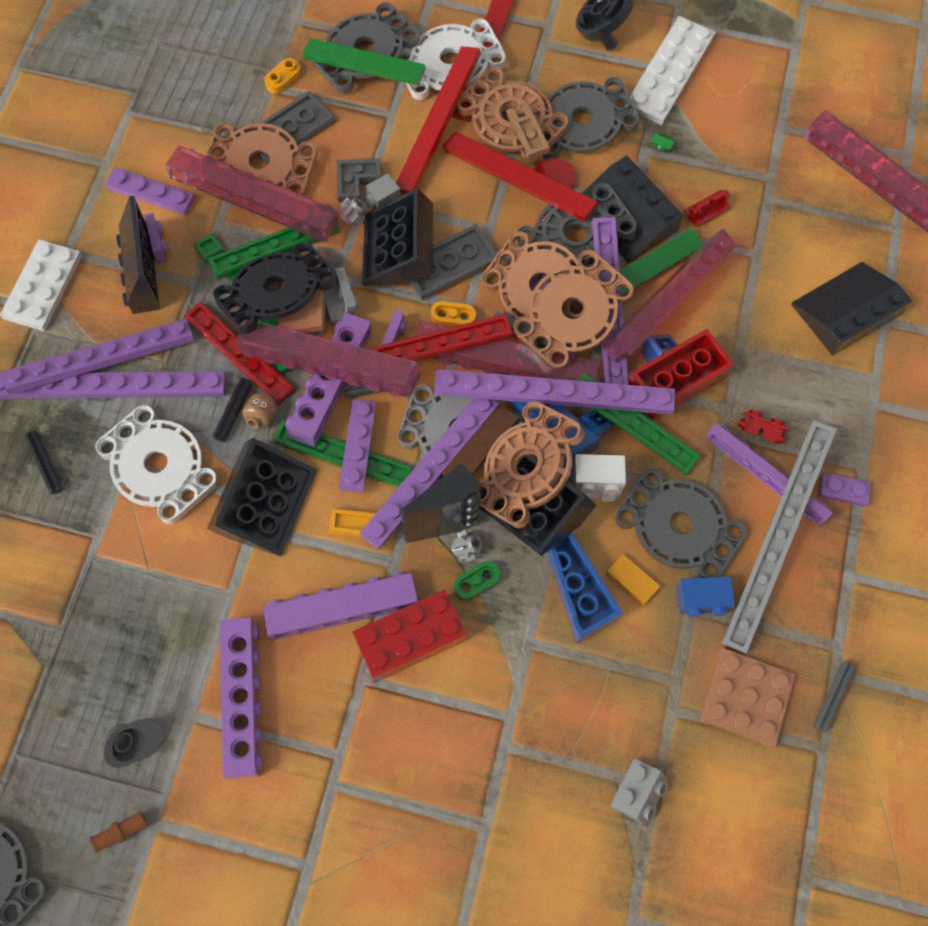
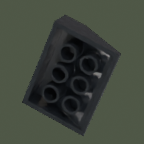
[581,155,684,264]
[362,188,433,286]
[116,195,160,314]
[791,262,912,356]
[207,438,317,557]
[479,455,597,556]
[401,463,481,543]

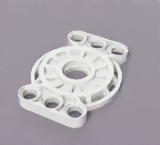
[401,19,506,100]
[95,405,218,524]

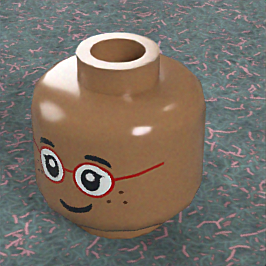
[242,393,278,429]

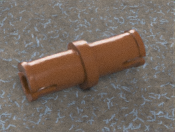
[89,811,148,853]

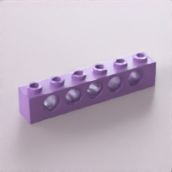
[285,313,372,448]
[220,617,263,780]

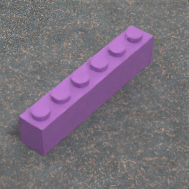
[263,572,418,641]

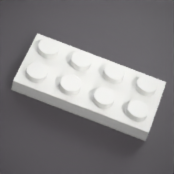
[0,240,82,332]

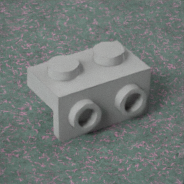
[325,267,358,323]
[610,759,668,826]

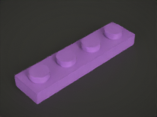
[105,167,195,216]
[339,399,377,493]

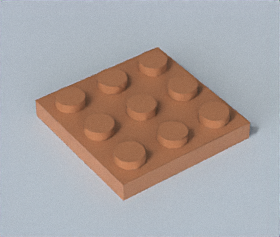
[699,648,795,748]

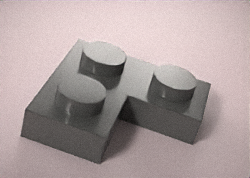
[337,158,381,202]

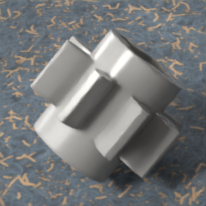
[339,197,366,225]
[451,530,482,562]

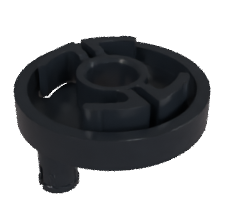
[576,0,634,51]

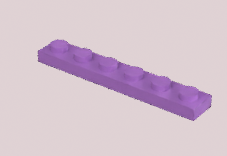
[705,423,832,527]

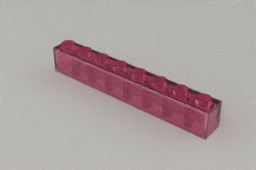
[804,110,928,233]
[166,145,338,243]
[602,229,737,363]
[235,320,421,398]
[415,320,600,381]

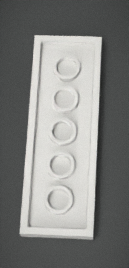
[625,16,716,125]

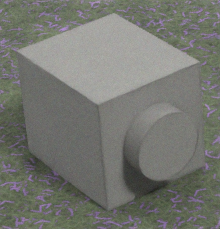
[365,173,400,209]

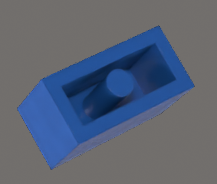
[677,577,735,617]

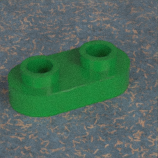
[454,561,500,600]

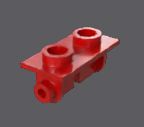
[683,190,731,227]
[737,409,790,444]

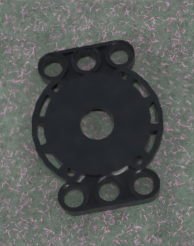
[213,242,337,334]

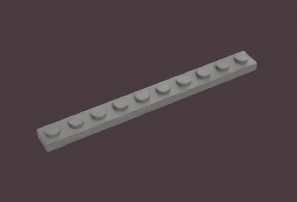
[721,420,837,654]

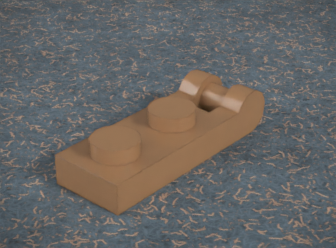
[506,103,550,160]

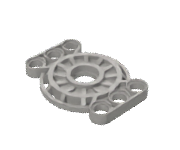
[398,385,523,468]

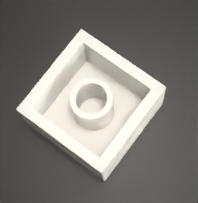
[571,454,626,502]

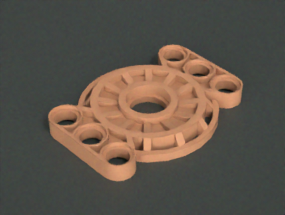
[457,67,568,163]
[202,123,318,202]
[482,231,585,320]
[513,250,633,370]
[479,401,585,528]

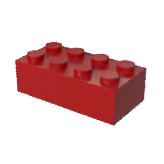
[628,329,735,420]
[352,590,467,683]

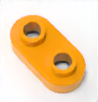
[264,58,301,93]
[431,301,476,327]

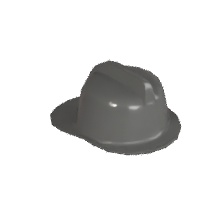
[102,718,164,768]

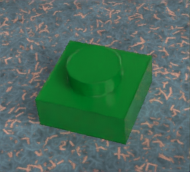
[651,132,677,152]

